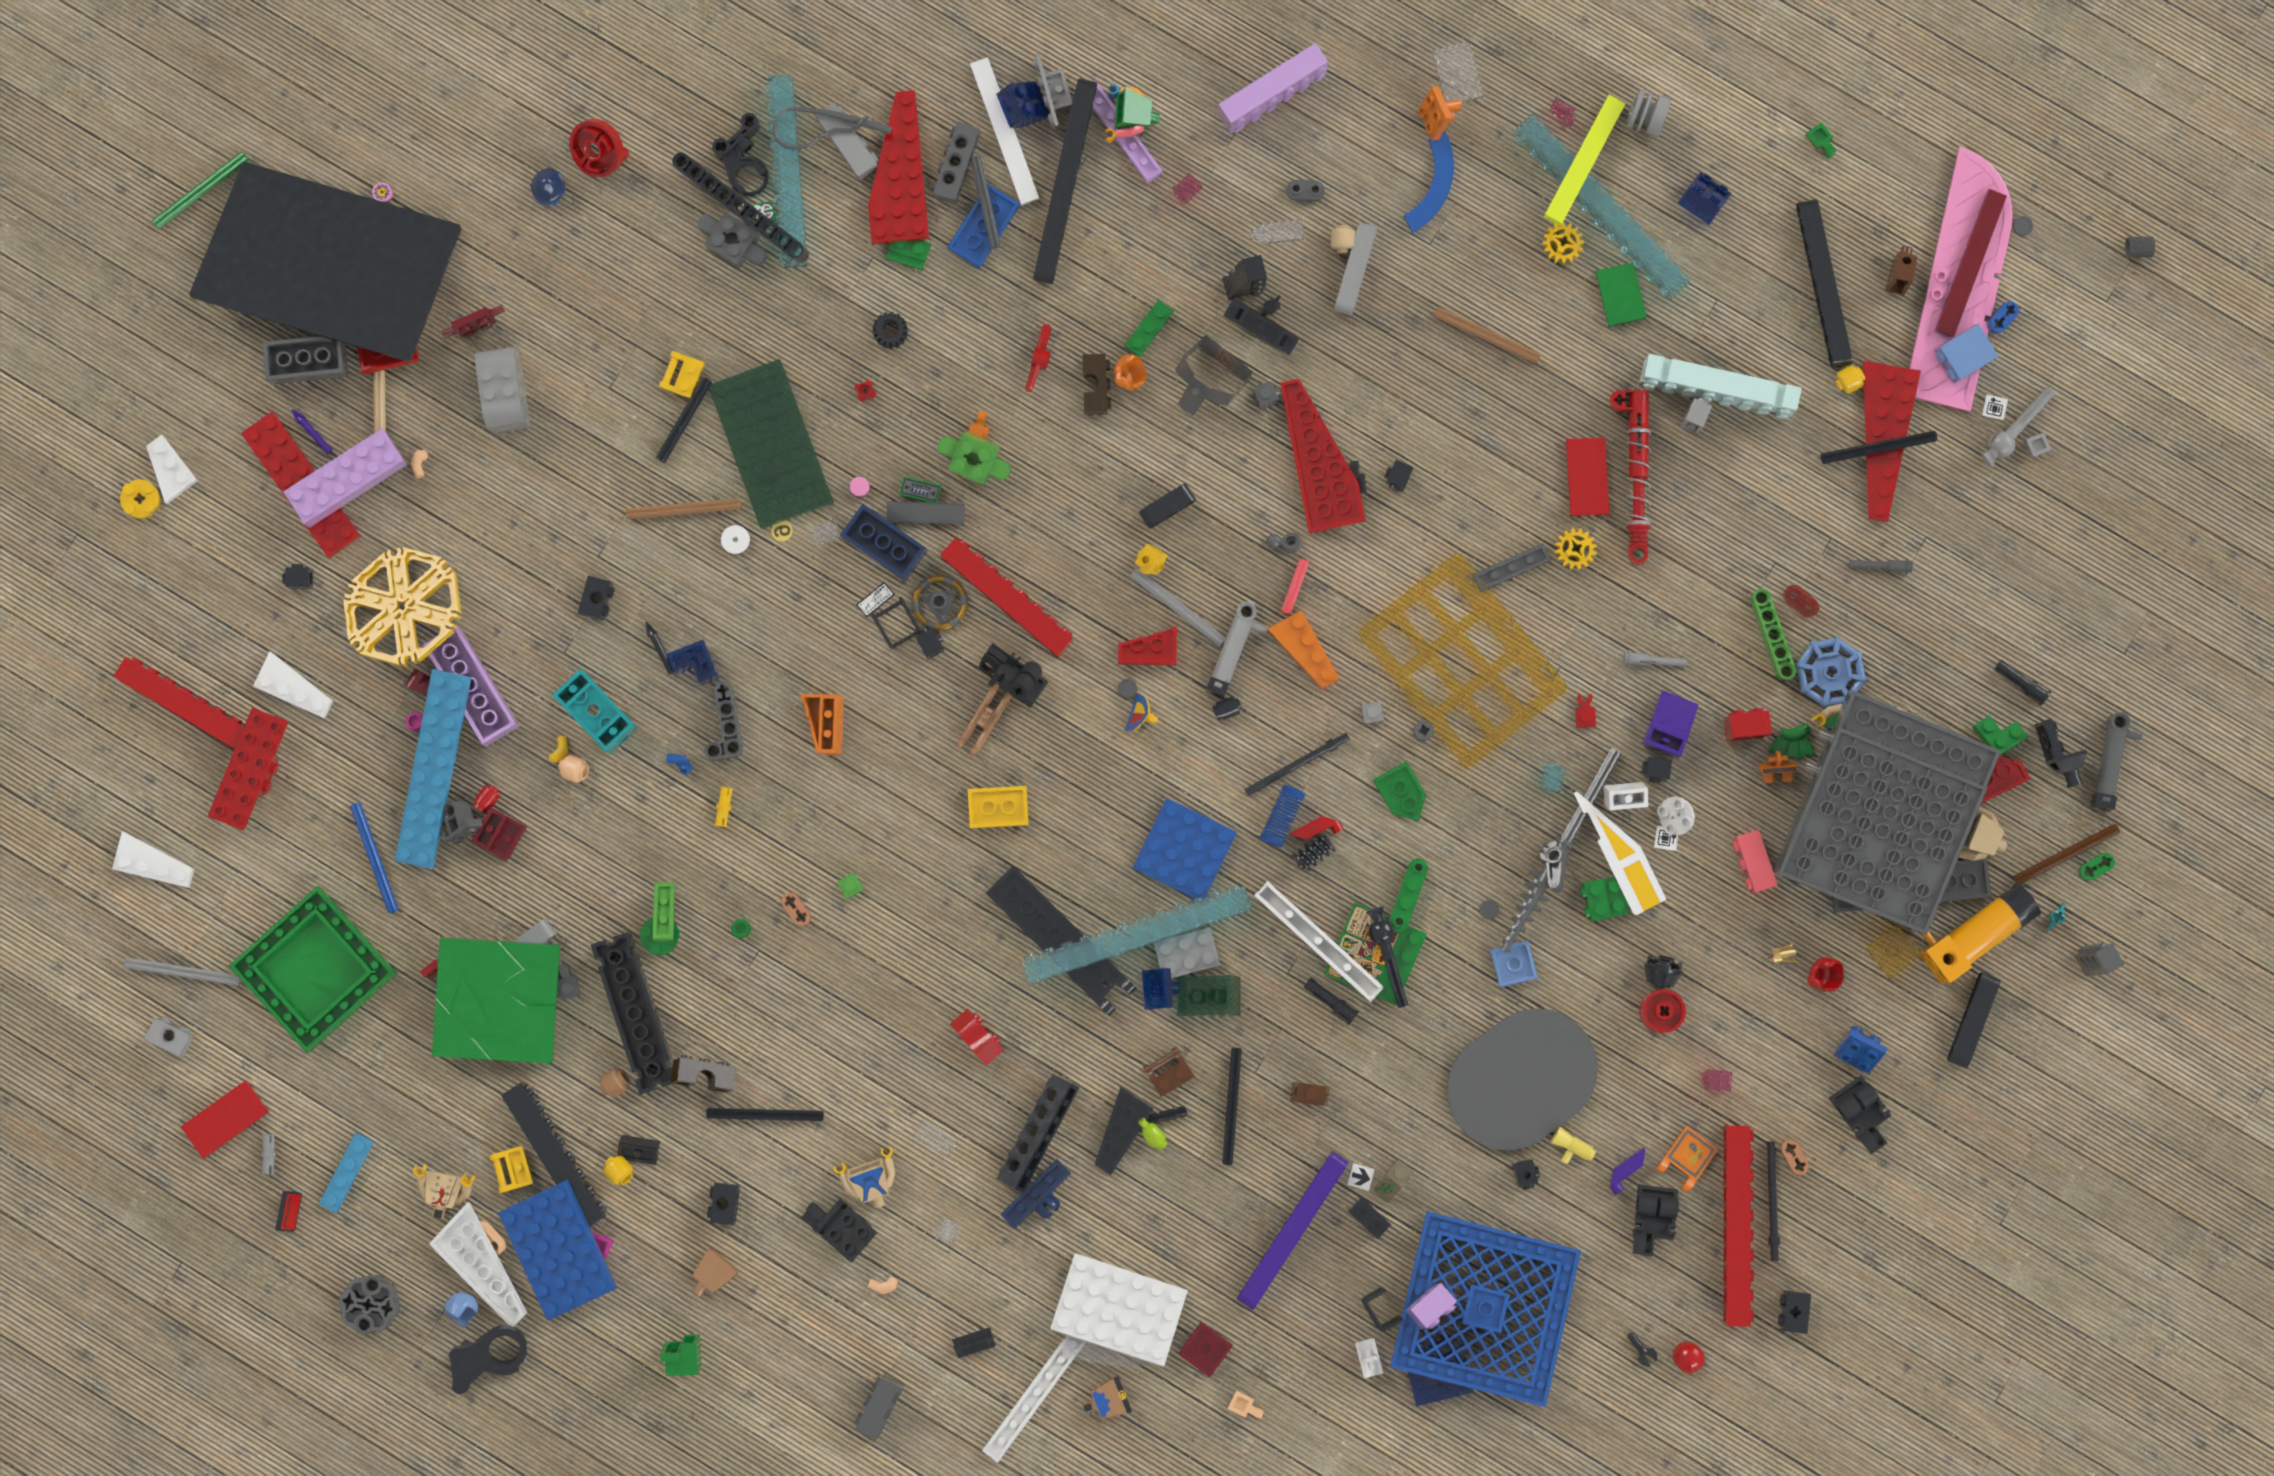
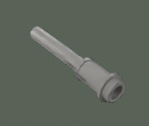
[1623,650,1687,667]

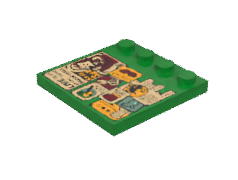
[1324,903,1427,1006]

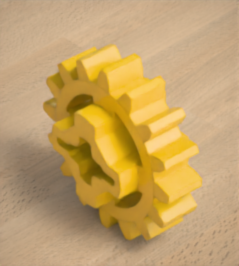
[1542,222,1584,265]
[1554,528,1597,571]

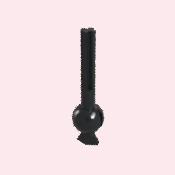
[1366,906,1409,1008]

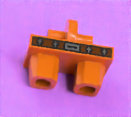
[1758,750,1797,783]

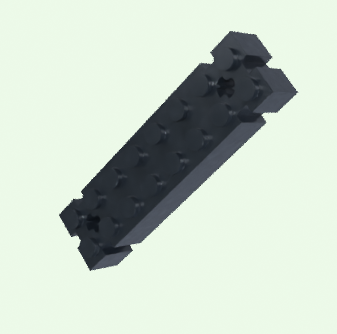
[591,932,673,1095]

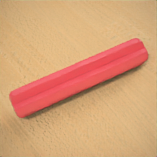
[1281,559,1309,615]

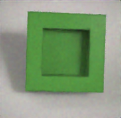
[837,873,864,899]

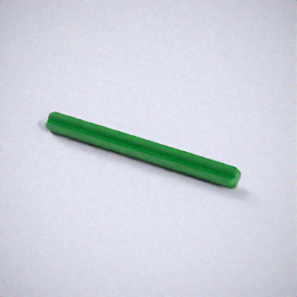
[152,152,249,228]

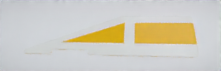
[1574,792,1666,915]

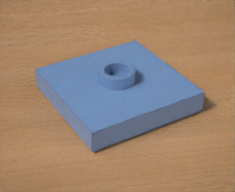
[1490,940,1538,988]

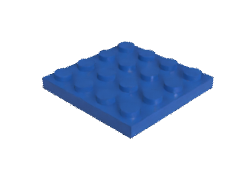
[1133,798,1237,903]

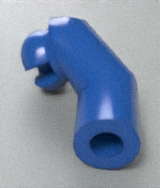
[666,754,692,775]

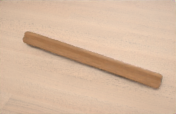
[1434,307,1541,364]
[626,498,741,519]

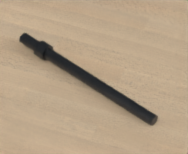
[1244,732,1350,796]
[1767,1141,1780,1261]

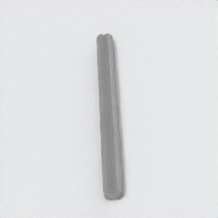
[1131,568,1226,646]
[124,958,241,986]

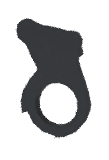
[449,1325,528,1394]

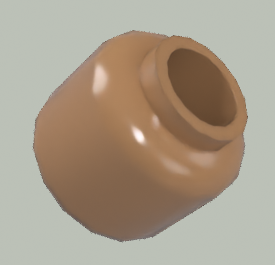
[600,1068,630,1098]

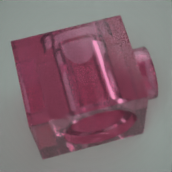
[1701,1069,1733,1091]

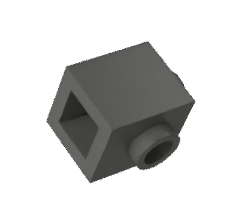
[1252,381,1280,410]

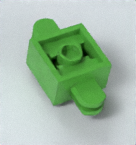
[937,431,1011,485]

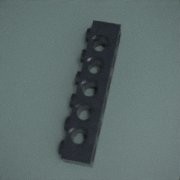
[997,1074,1079,1193]

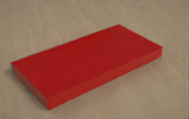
[1566,437,1609,517]
[181,1080,269,1159]

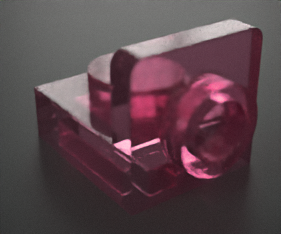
[1550,98,1576,130]
[1173,173,1203,204]

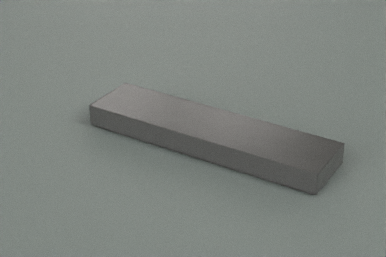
[887,501,965,524]
[1472,543,1551,593]

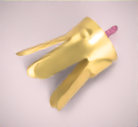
[1767,942,1798,965]

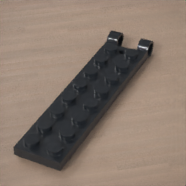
[986,866,1137,1016]

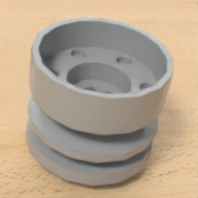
[1627,89,1672,138]

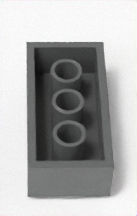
[263,336,348,385]

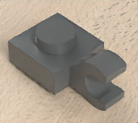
[558,964,580,1000]

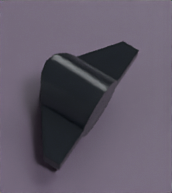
[1261,295,1281,317]

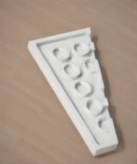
[429,1202,527,1327]

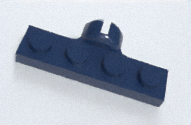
[1000,1159,1071,1229]

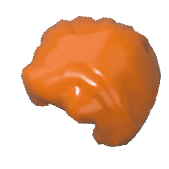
[1114,354,1147,391]

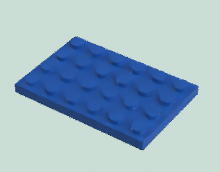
[498,1180,617,1321]

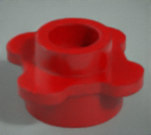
[854,380,876,402]

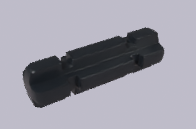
[1149,1106,1187,1124]

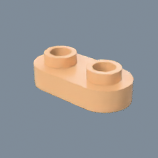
[480,1220,506,1256]

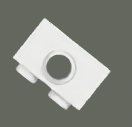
[1604,782,1648,810]

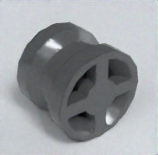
[1413,721,1434,741]

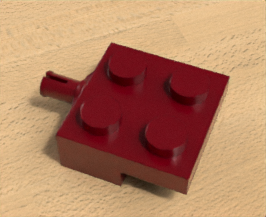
[471,807,527,861]

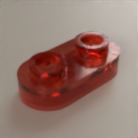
[1783,585,1819,618]

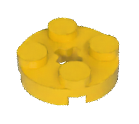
[120,479,161,519]

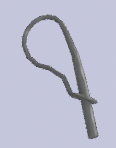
[772,107,892,150]

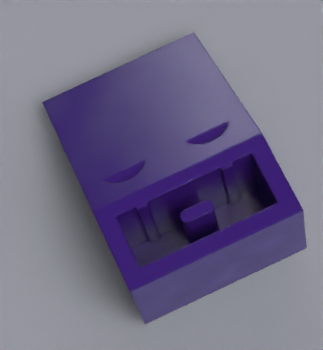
[1641,690,1699,759]

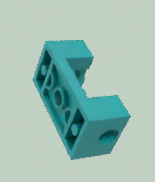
[552,668,639,754]

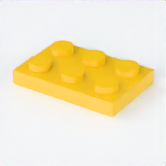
[968,786,1029,829]

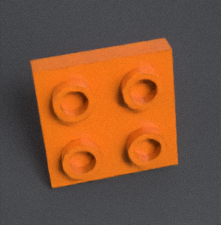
[1418,86,1462,141]

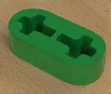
[2078,853,2115,881]

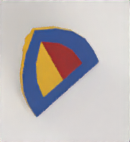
[1125,694,1158,732]

